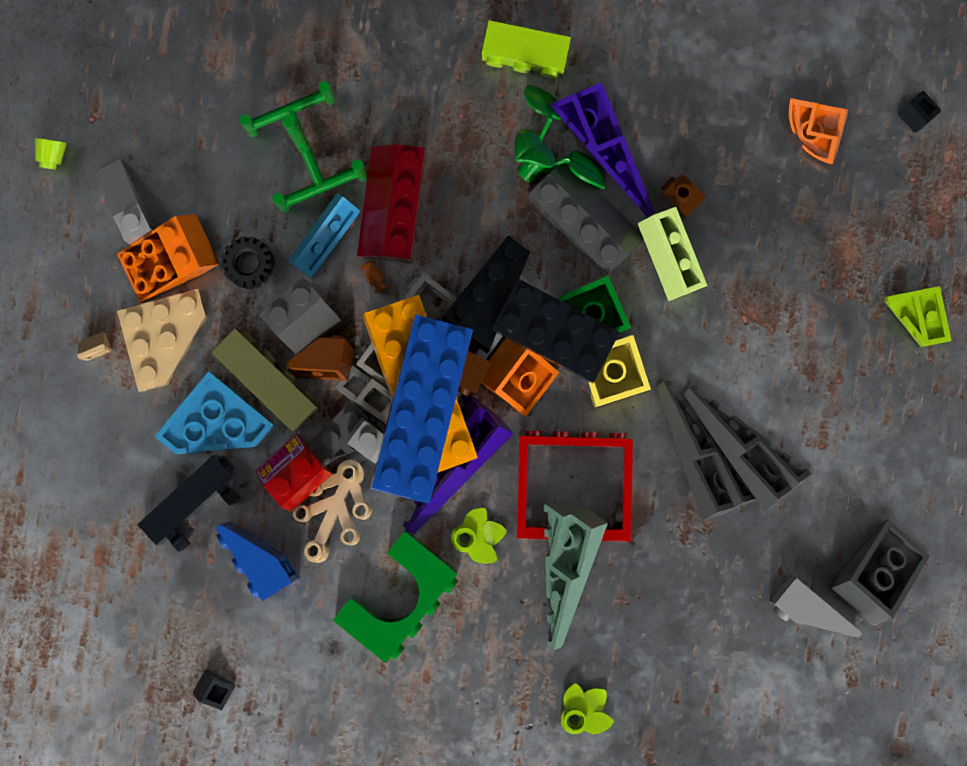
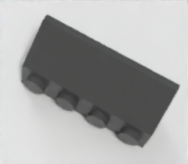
[528,163,644,277]

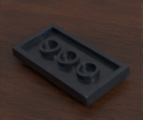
[491,278,620,384]

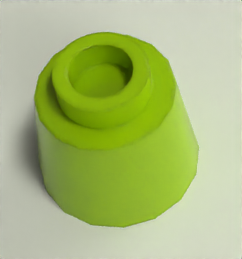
[35,138,67,170]

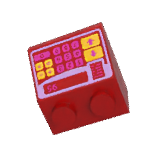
[255,433,333,512]

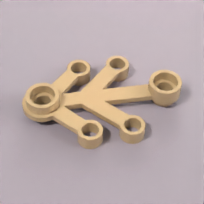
[293,460,372,563]

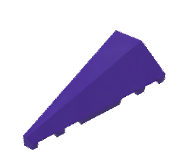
[551,82,655,216]
[403,394,514,534]

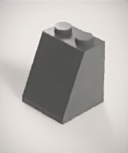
[259,277,347,355]

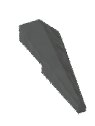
[656,380,756,521]
[683,385,812,512]

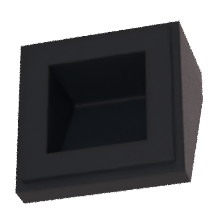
[898,90,941,133]
[193,670,235,711]

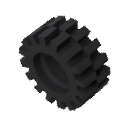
[221,236,275,289]

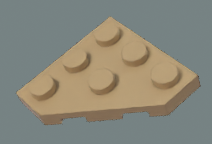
[117,289,207,392]

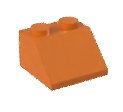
[482,338,560,417]

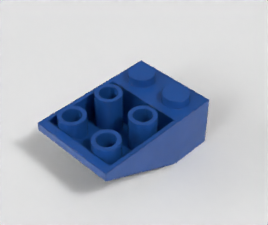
[216,522,299,601]

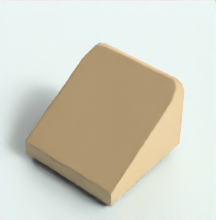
[77,332,112,361]

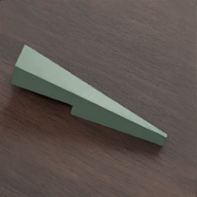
[544,502,608,650]

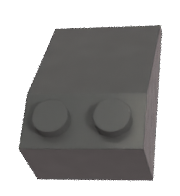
[831,519,930,625]

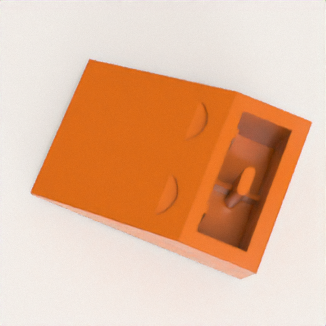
[117,214,219,303]

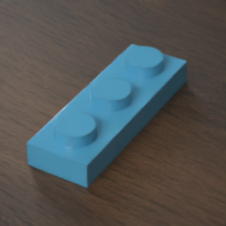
[288,193,360,278]

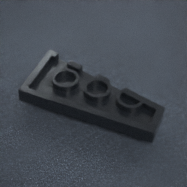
[442,236,530,353]

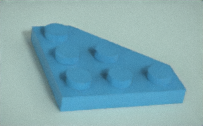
[154,371,275,454]

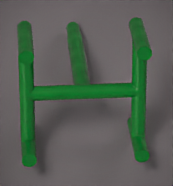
[239,81,367,213]

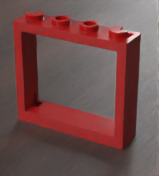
[516,430,633,542]

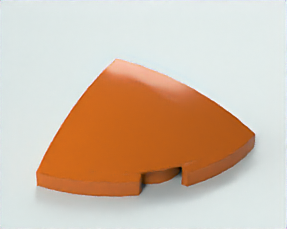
[789,98,848,164]

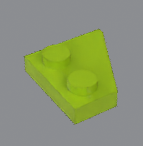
[884,286,952,347]

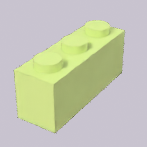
[638,207,708,301]

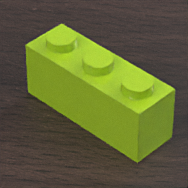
[482,20,571,79]

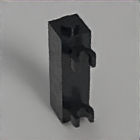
[137,455,241,552]

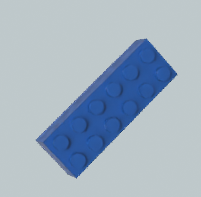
[370,315,473,503]

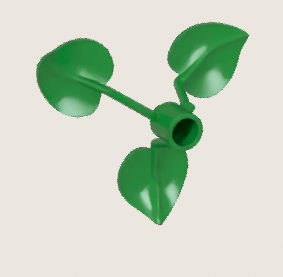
[515,85,606,190]

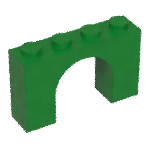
[333,530,458,664]

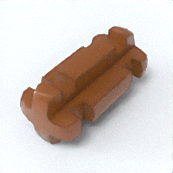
[360,260,389,294]

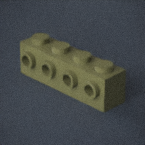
[211,328,319,432]

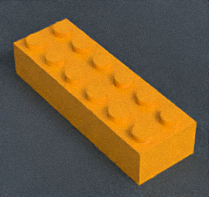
[363,295,478,473]

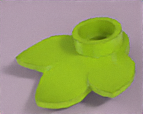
[451,508,507,564]
[561,683,614,735]

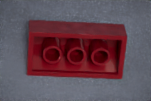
[357,144,426,263]

